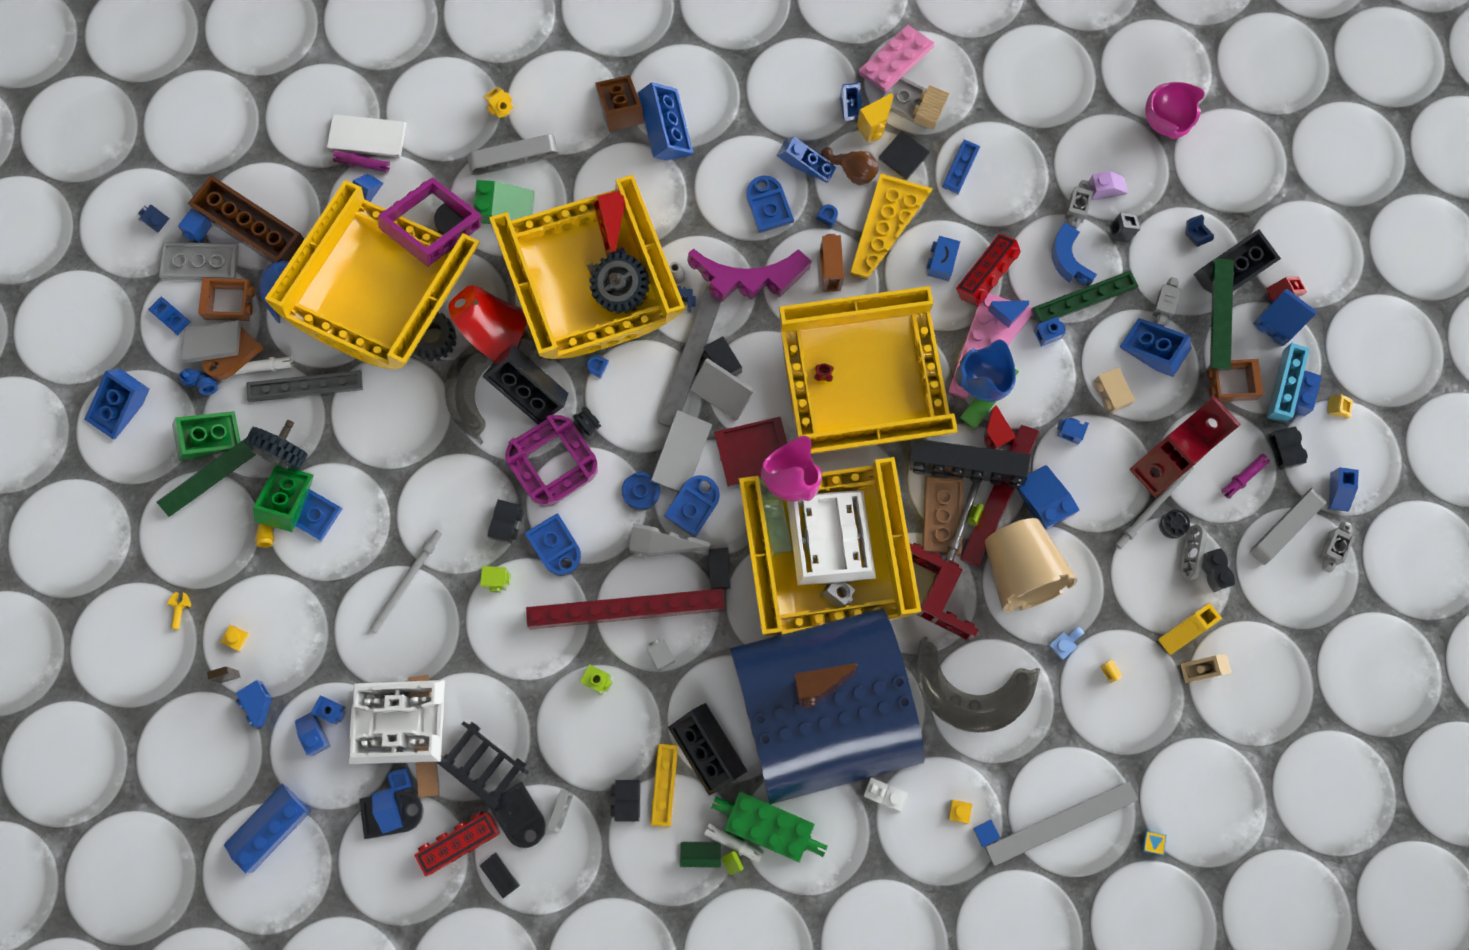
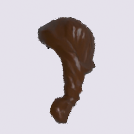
[821,147,878,185]

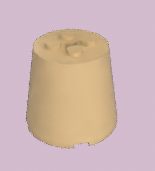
[985,518,1077,613]

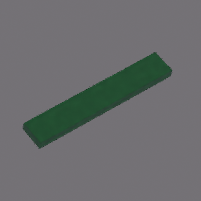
[1210,258,1234,371]
[1031,270,1138,324]
[156,438,257,517]

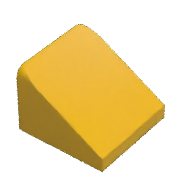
[1327,394,1353,418]
[1100,659,1122,683]

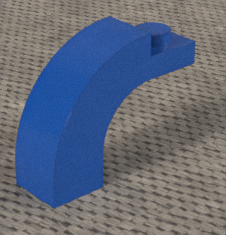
[1052,222,1097,286]

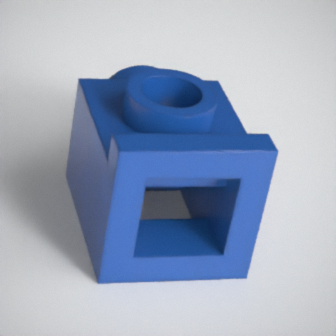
[1056,418,1089,444]
[310,695,346,725]

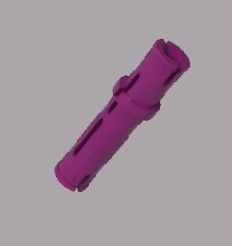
[333,150,390,173]
[1221,454,1270,499]

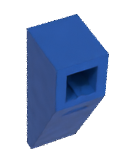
[776,136,836,183]

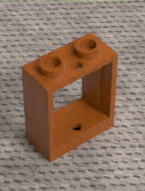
[819,233,844,292]
[198,278,255,321]
[1206,359,1264,402]

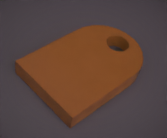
[202,327,264,380]

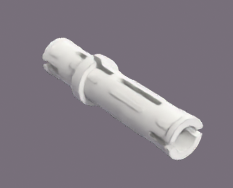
[235,356,294,375]
[704,824,764,863]

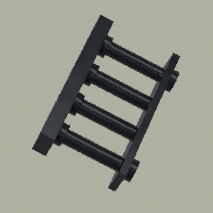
[436,721,529,811]

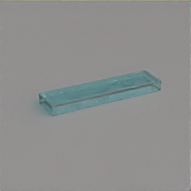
[759,477,792,555]

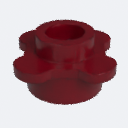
[814,363,834,382]

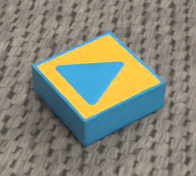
[1142,831,1167,855]

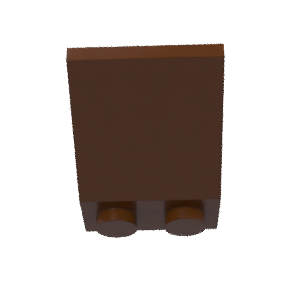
[595,75,644,131]
[794,663,857,708]

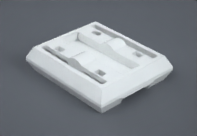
[787,490,876,585]
[349,680,445,764]

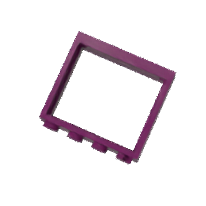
[378,177,482,267]

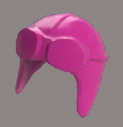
[1145,82,1205,140]
[761,436,822,501]

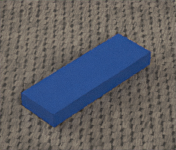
[942,139,980,194]

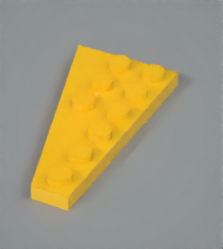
[850,173,933,280]

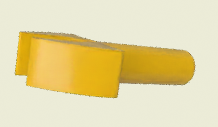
[167,592,191,630]

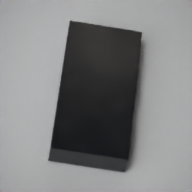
[479,853,520,899]

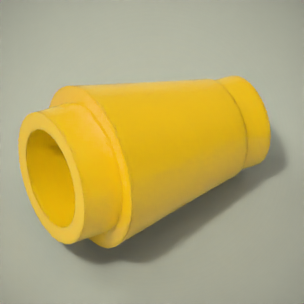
[254,523,275,548]

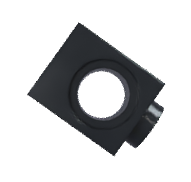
[1109,212,1140,242]

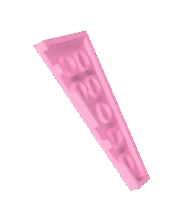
[948,293,1033,399]

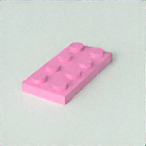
[859,25,934,93]

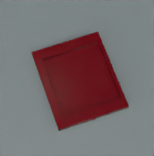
[714,416,788,487]

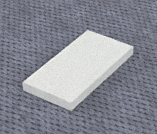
[327,114,406,158]

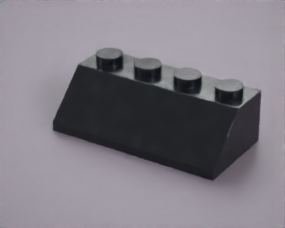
[1193,229,1281,293]
[482,344,569,425]
[668,703,748,796]

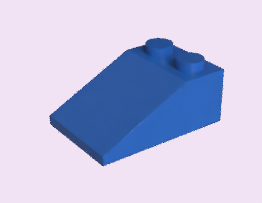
[1253,289,1317,346]
[1120,318,1192,377]
[84,369,150,439]
[1016,465,1080,530]

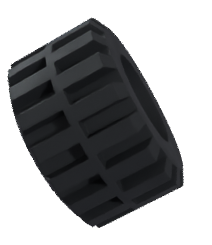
[413,312,457,362]

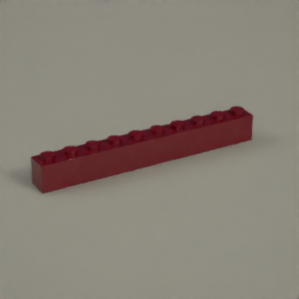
[526,588,725,630]

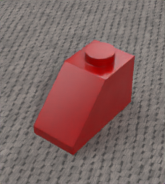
[1266,276,1308,302]
[984,405,1016,450]

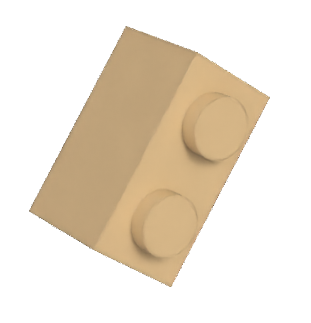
[1094,367,1136,414]

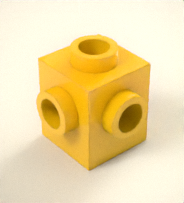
[482,87,514,118]

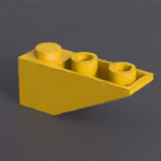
[1158,603,1222,655]

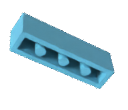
[1266,343,1310,424]

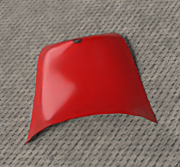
[448,285,527,361]

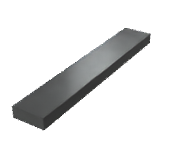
[246,370,363,402]

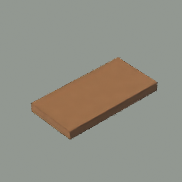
[922,477,964,556]

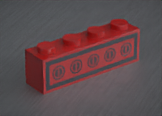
[956,233,1021,307]
[414,811,501,877]

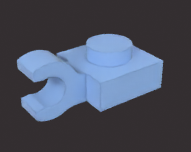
[1048,627,1084,660]

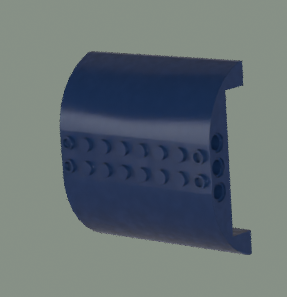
[730,608,925,804]

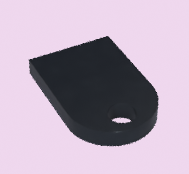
[487,781,546,848]
[359,791,424,839]

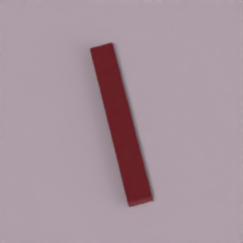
[961,424,1040,567]

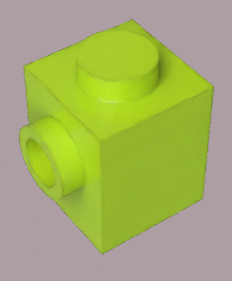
[480,566,511,593]
[580,664,613,694]

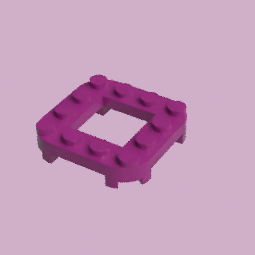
[505,414,598,507]

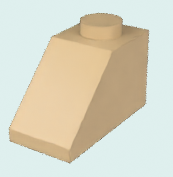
[1180,654,1232,683]

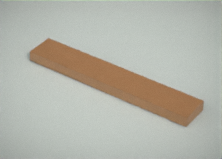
[408,675,440,798]

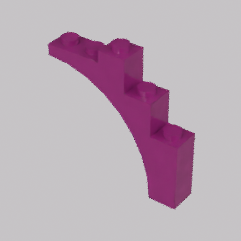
[687,248,812,302]

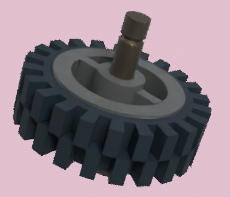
[589,253,650,314]
[244,419,308,470]

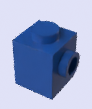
[178,209,212,243]
[1033,316,1065,347]

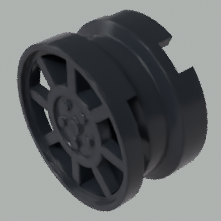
[573,406,602,436]
[1159,510,1190,539]

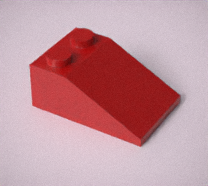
[593,191,626,255]

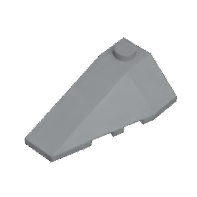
[629,523,711,558]

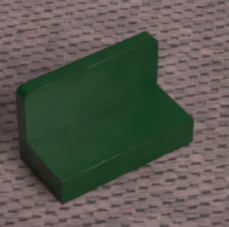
[680,842,721,868]

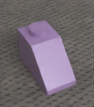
[1088,171,1127,200]

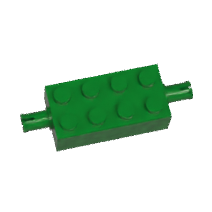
[711,791,828,862]

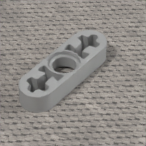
[1180,525,1207,581]

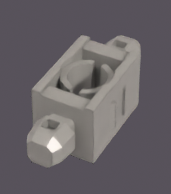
[1065,180,1093,229]
[1152,277,1182,326]
[1319,521,1355,573]

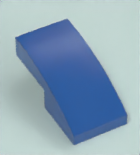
[148,296,191,335]

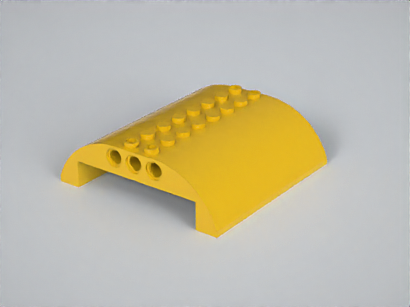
[489,175,685,359]
[265,180,480,369]
[779,286,958,454]
[739,457,921,636]

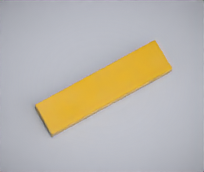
[651,744,678,827]

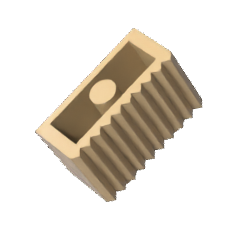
[913,85,950,130]

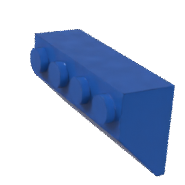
[637,82,694,161]
[224,783,311,873]

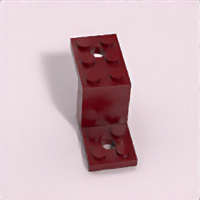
[1129,396,1241,497]
[909,543,979,641]

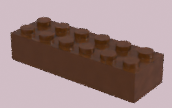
[188,175,304,263]

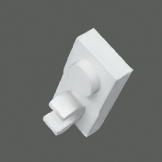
[863,778,908,812]

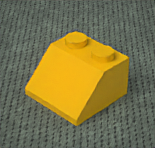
[857,93,893,143]

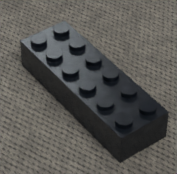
[910,439,1030,488]

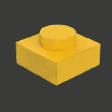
[221,625,249,651]
[948,800,972,824]

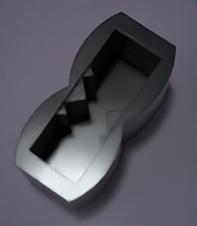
[1269,426,1308,470]
[487,499,524,544]
[1202,548,1235,592]
[611,780,641,822]

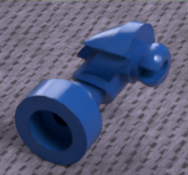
[179,368,218,395]

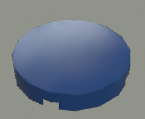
[622,472,660,510]

